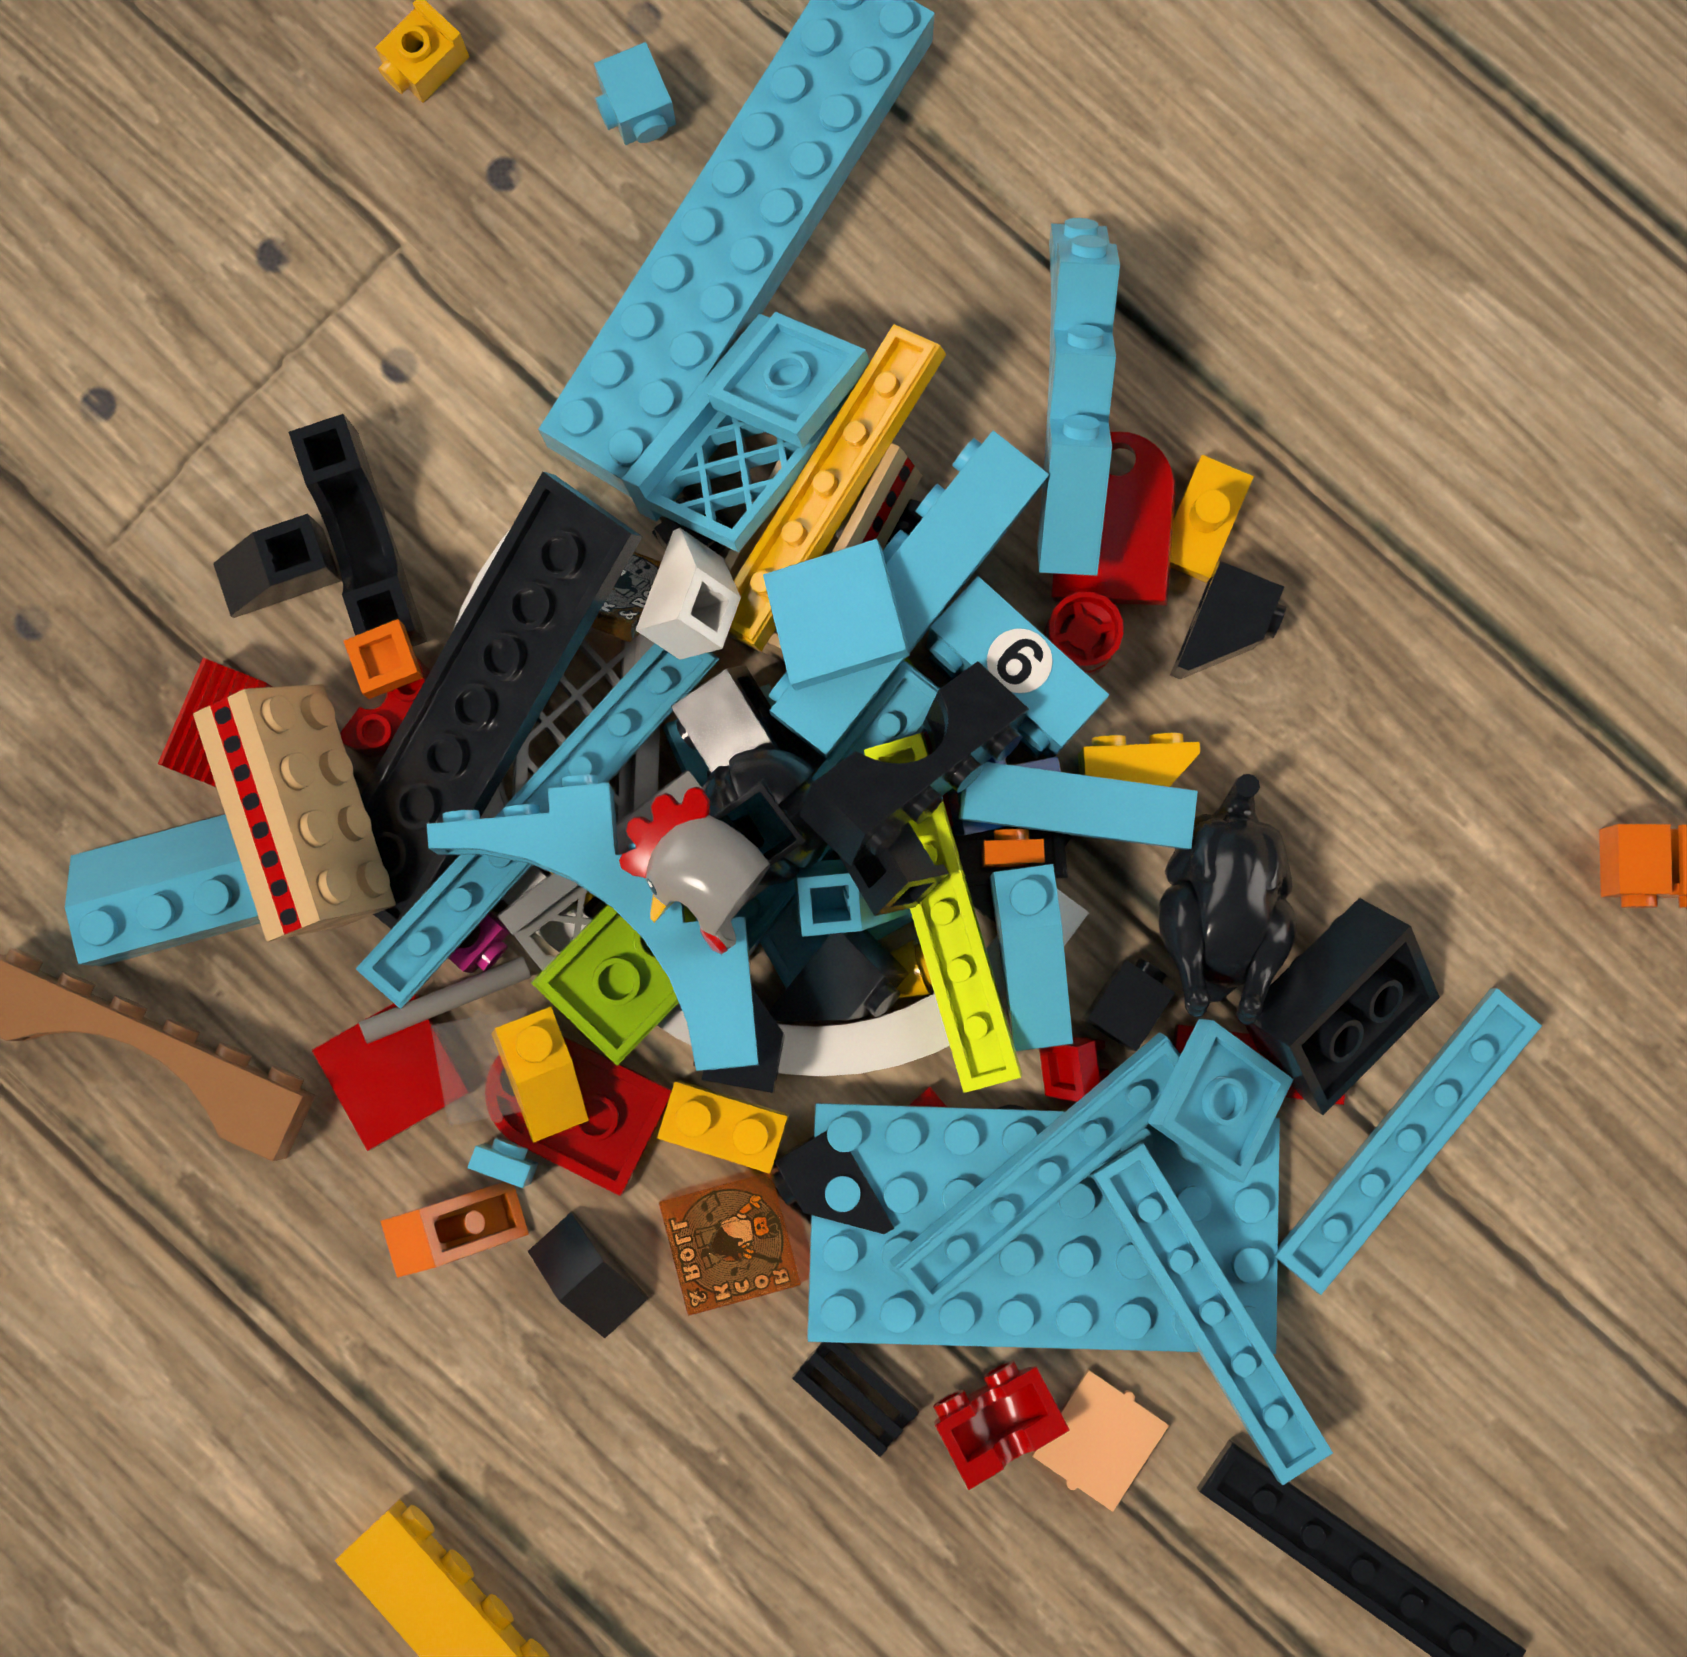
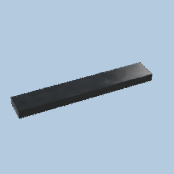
[1197,1440,1526,1657]

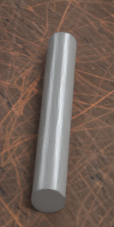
[358,957,531,1044]

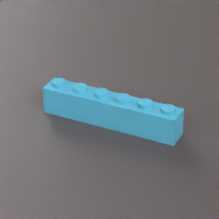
[768,430,1049,759]

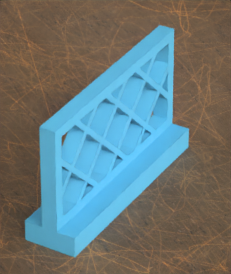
[622,313,858,552]

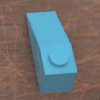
[989,864,1073,1051]

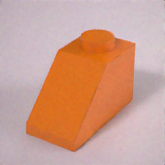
[380,1181,529,1278]

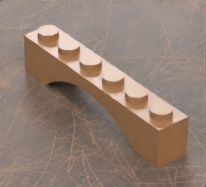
[0,948,316,1162]

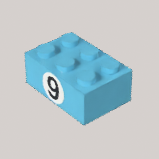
[926,576,1109,759]

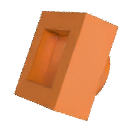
[344,619,423,699]
[981,829,1045,868]

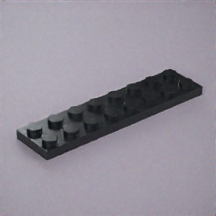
[361,471,643,930]

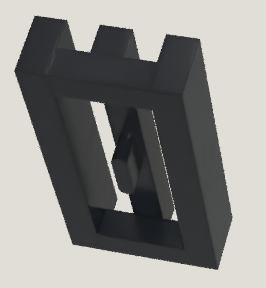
[792,1342,919,1457]

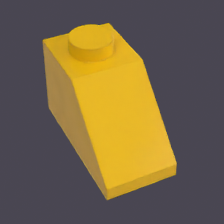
[492,1007,589,1143]

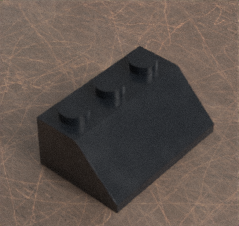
[1245,898,1440,1115]

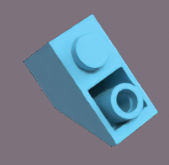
[794,859,911,937]

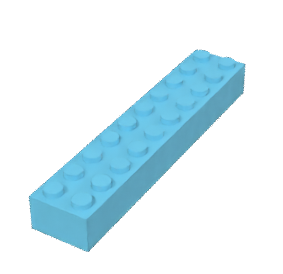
[538,0,935,497]

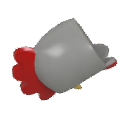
[619,787,770,955]

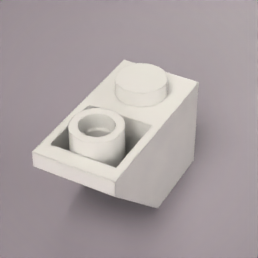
[636,528,741,660]

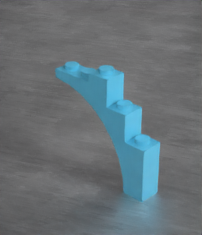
[1037,218,1120,576]
[427,774,759,1071]

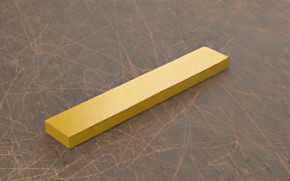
[728,324,946,652]

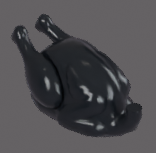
[1158,774,1297,1025]

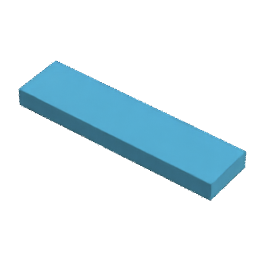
[958,762,1198,850]

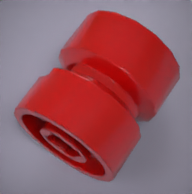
[1043,592,1124,677]

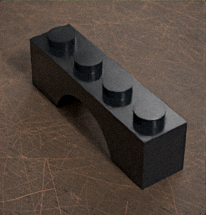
[288,414,428,647]
[799,661,1029,866]

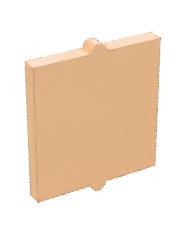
[1032,1369,1169,1512]

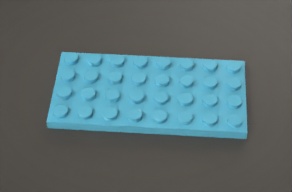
[807,1103,1280,1354]

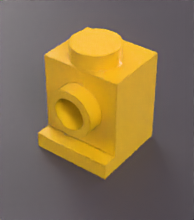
[375,0,469,103]

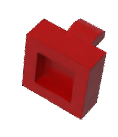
[1039,1037,1109,1102]

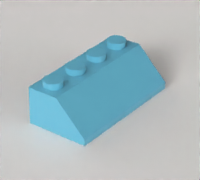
[65,814,261,966]

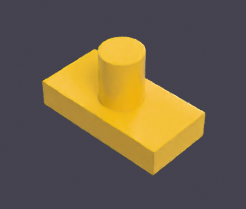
[1170,454,1254,583]

